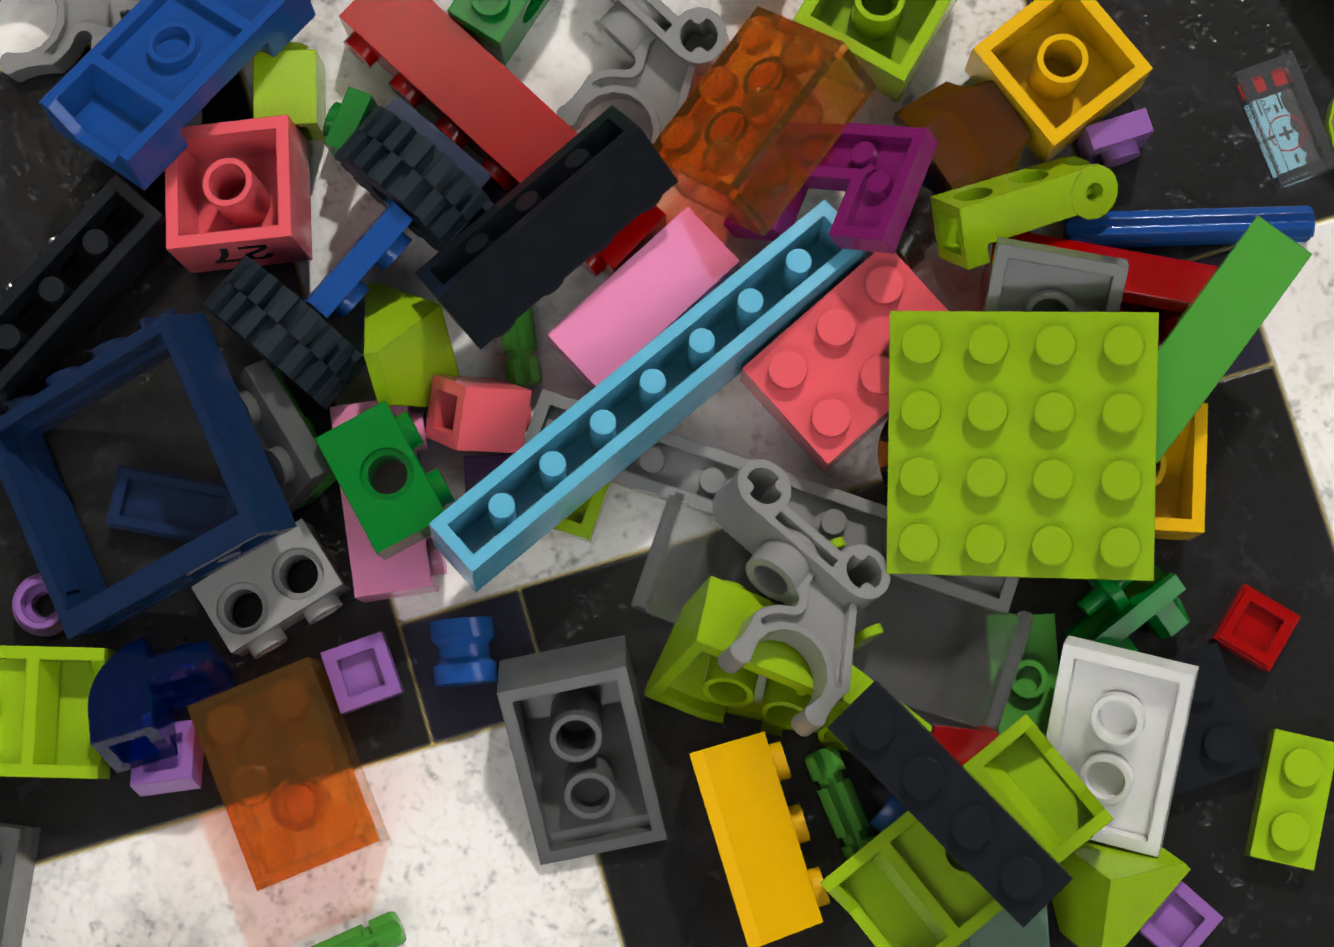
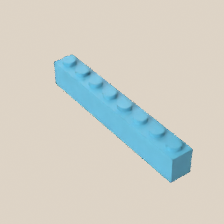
[429,199,866,592]

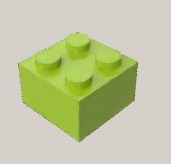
[790,0,957,102]

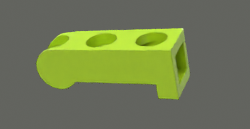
[930,156,1118,270]

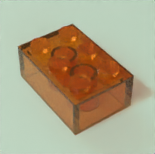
[652,6,877,237]
[187,657,390,891]

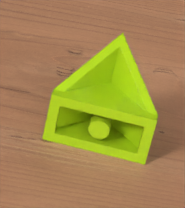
[364,283,460,407]
[1052,840,1191,947]

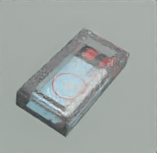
[1230,52,1334,192]

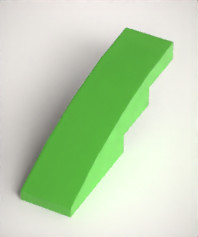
[1156,215,1312,464]

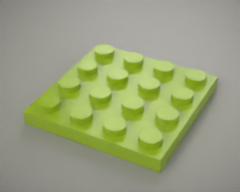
[886,311,1159,581]

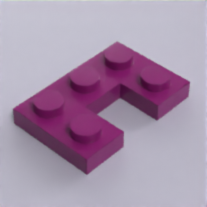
[723,117,939,254]

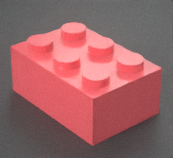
[740,252,948,474]

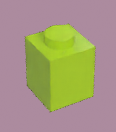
[253,42,326,140]

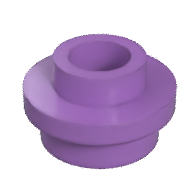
[12,573,64,637]

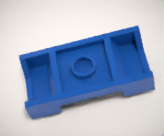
[39,0,316,191]

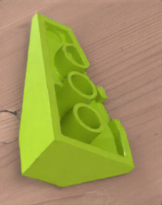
[644,576,932,752]

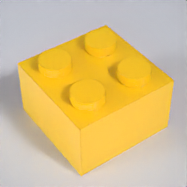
[964,0,1153,163]

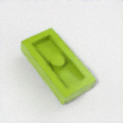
[1244,729,1334,871]

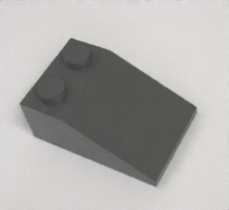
[497,635,667,865]

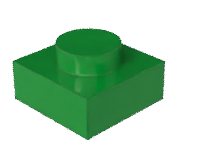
[323,86,378,161]

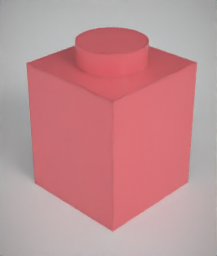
[425,374,532,453]

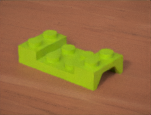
[0,645,117,779]
[820,714,1114,947]

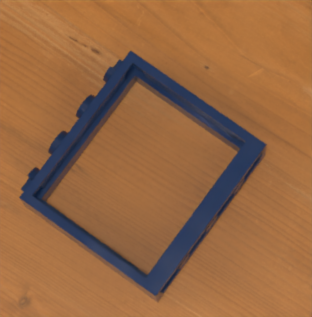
[0,308,297,639]

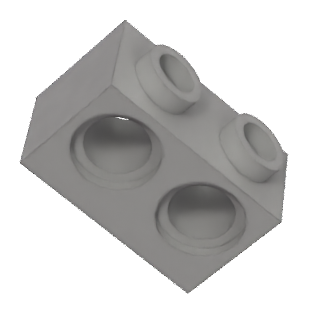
[191,518,351,659]

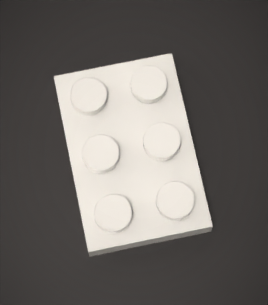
[1046,636,1199,857]

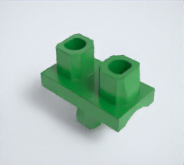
[1062,565,1190,652]

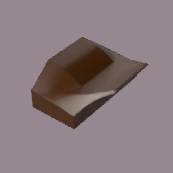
[893,80,1031,193]

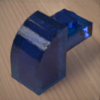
[88,637,234,773]

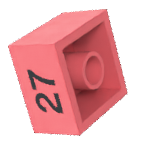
[165,115,313,273]

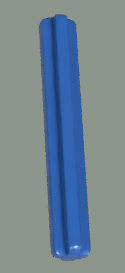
[1063,205,1315,248]

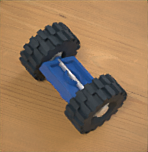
[203,106,495,410]

